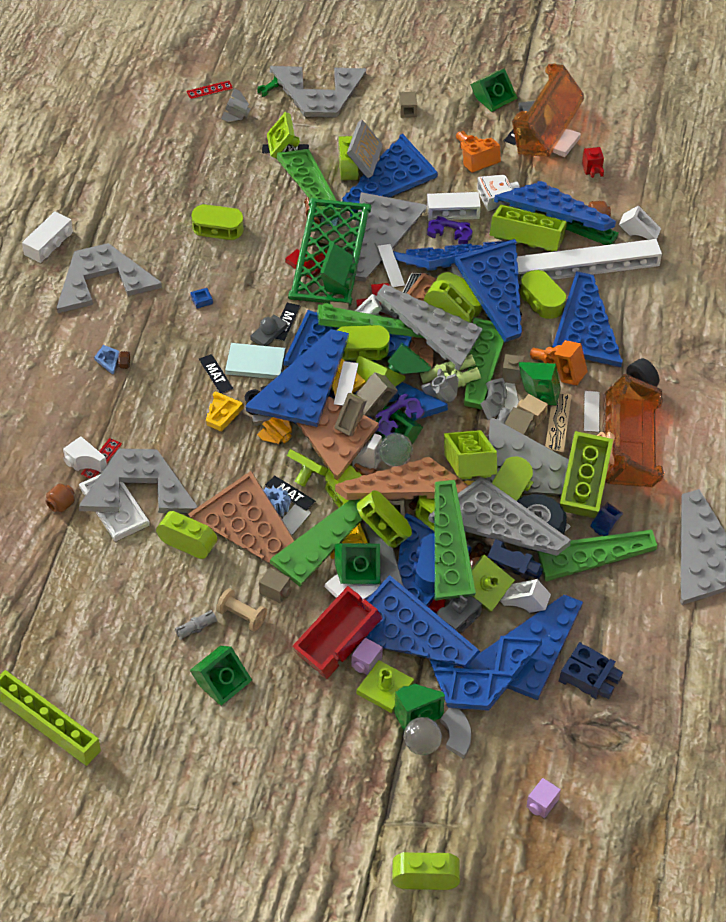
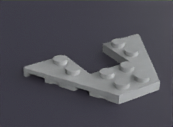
[270,66,366,117]
[57,243,162,313]
[79,448,197,513]

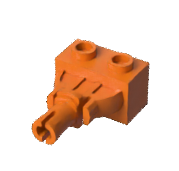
[456,131,501,173]
[530,340,588,386]

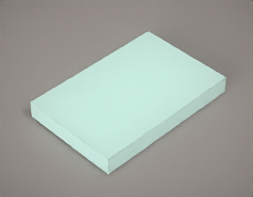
[225,343,285,379]

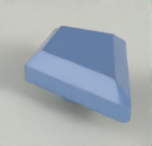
[94,345,120,374]

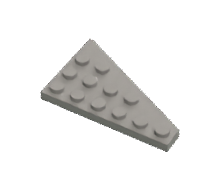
[352,192,427,282]
[376,284,482,370]
[486,418,569,496]
[429,477,571,556]
[680,489,726,605]

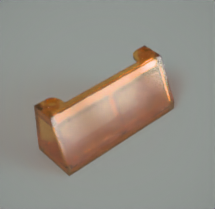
[512,63,584,157]
[603,374,664,487]

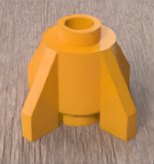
[257,417,292,444]

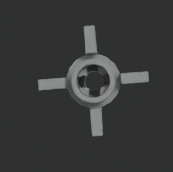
[221,88,250,122]
[421,369,459,403]

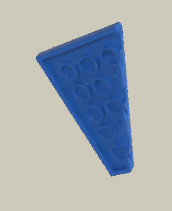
[494,181,616,231]
[454,239,522,342]
[393,241,507,270]

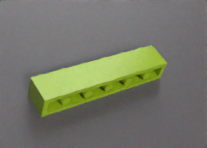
[0,670,101,766]

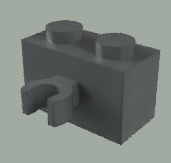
[437,595,482,634]

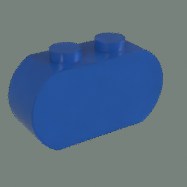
[413,533,435,593]

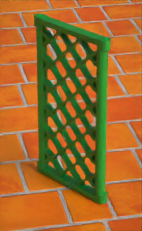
[288,198,372,306]

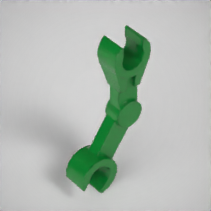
[257,75,279,97]

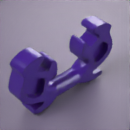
[427,216,473,245]
[376,394,425,439]

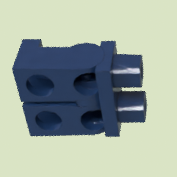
[488,539,543,580]
[558,642,624,699]

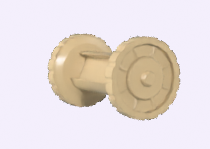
[216,588,267,632]

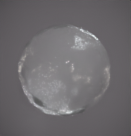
[379,433,413,467]
[404,717,442,756]

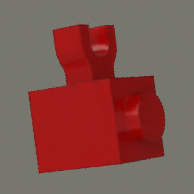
[582,147,604,178]

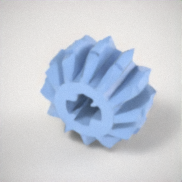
[264,485,291,517]

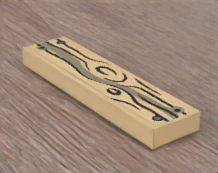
[545,393,572,456]

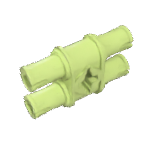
[420,354,481,387]

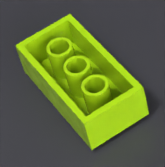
[489,204,567,251]
[444,430,497,479]
[560,431,613,519]

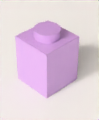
[352,638,383,675]
[526,778,561,819]

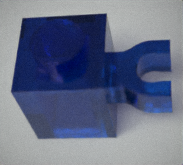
[590,502,624,536]

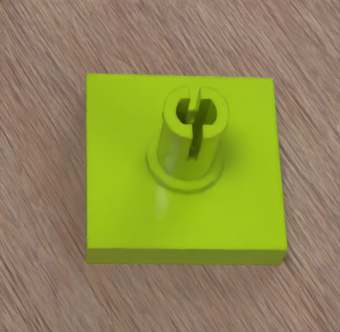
[267,112,300,158]
[287,449,328,487]
[471,555,515,612]
[356,660,414,713]

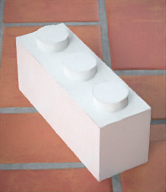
[427,192,481,221]
[22,212,73,263]

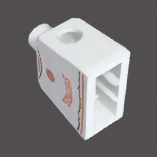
[477,175,520,211]

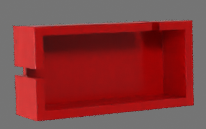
[292,586,382,679]

